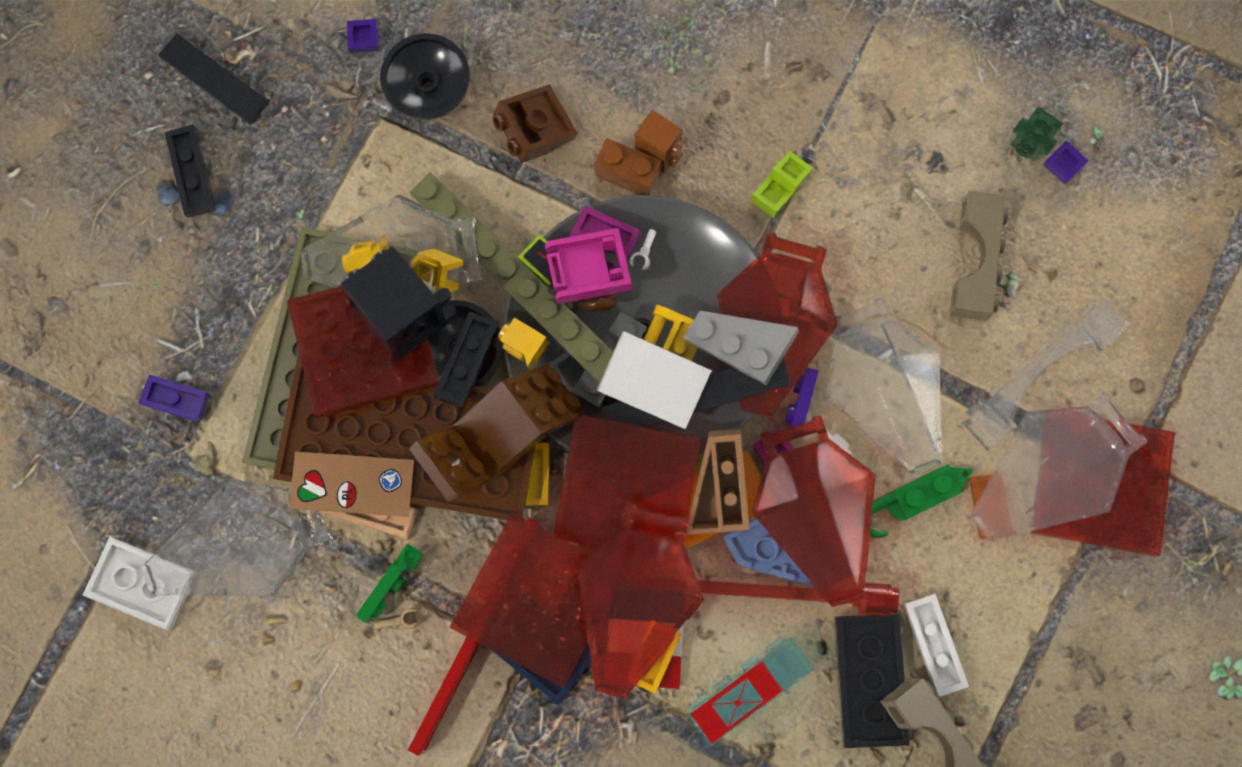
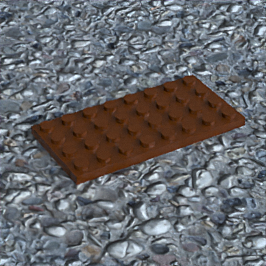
[273,356,537,523]

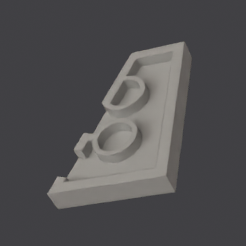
[683,311,799,385]

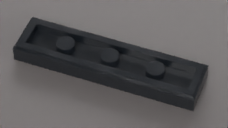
[158,33,269,125]

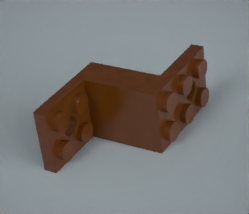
[409,364,585,502]

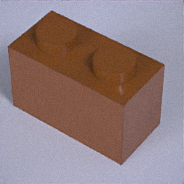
[635,110,684,174]
[594,138,662,196]

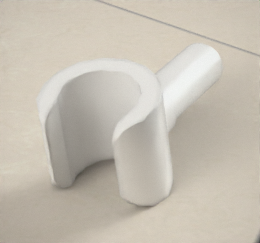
[630,229,657,271]

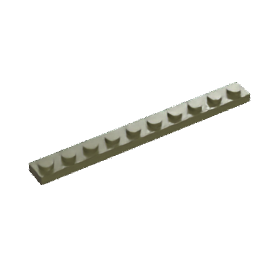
[409,172,615,399]

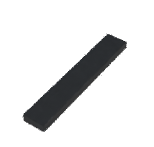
[601,357,792,438]

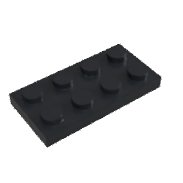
[834,614,910,748]

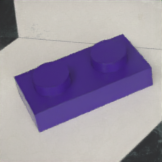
[785,367,819,435]
[139,374,210,423]

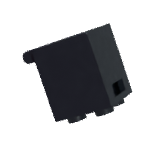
[340,246,457,363]

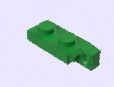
[356,544,423,624]

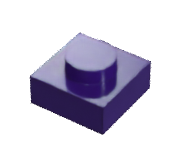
[347,19,379,53]
[1043,140,1089,185]

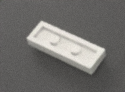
[903,594,969,697]

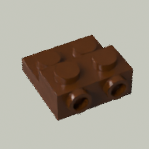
[493,84,578,163]

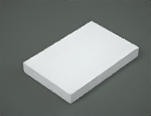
[597,331,712,429]
[83,537,197,631]

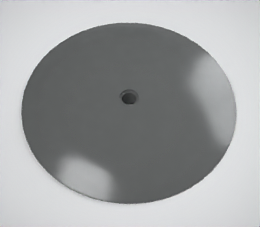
[503,195,782,470]

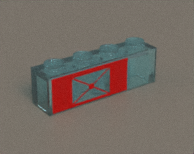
[686,636,815,747]

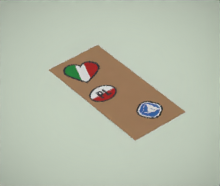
[289,451,414,517]

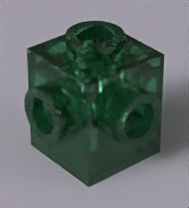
[1010,106,1063,161]

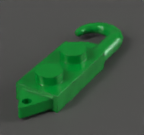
[859,464,973,538]

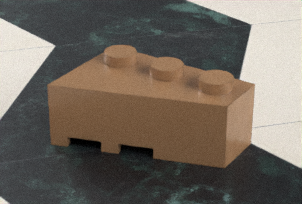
[685,428,750,535]

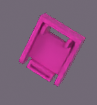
[545,228,632,304]

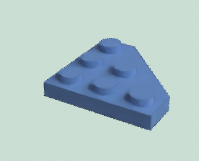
[722,492,853,591]

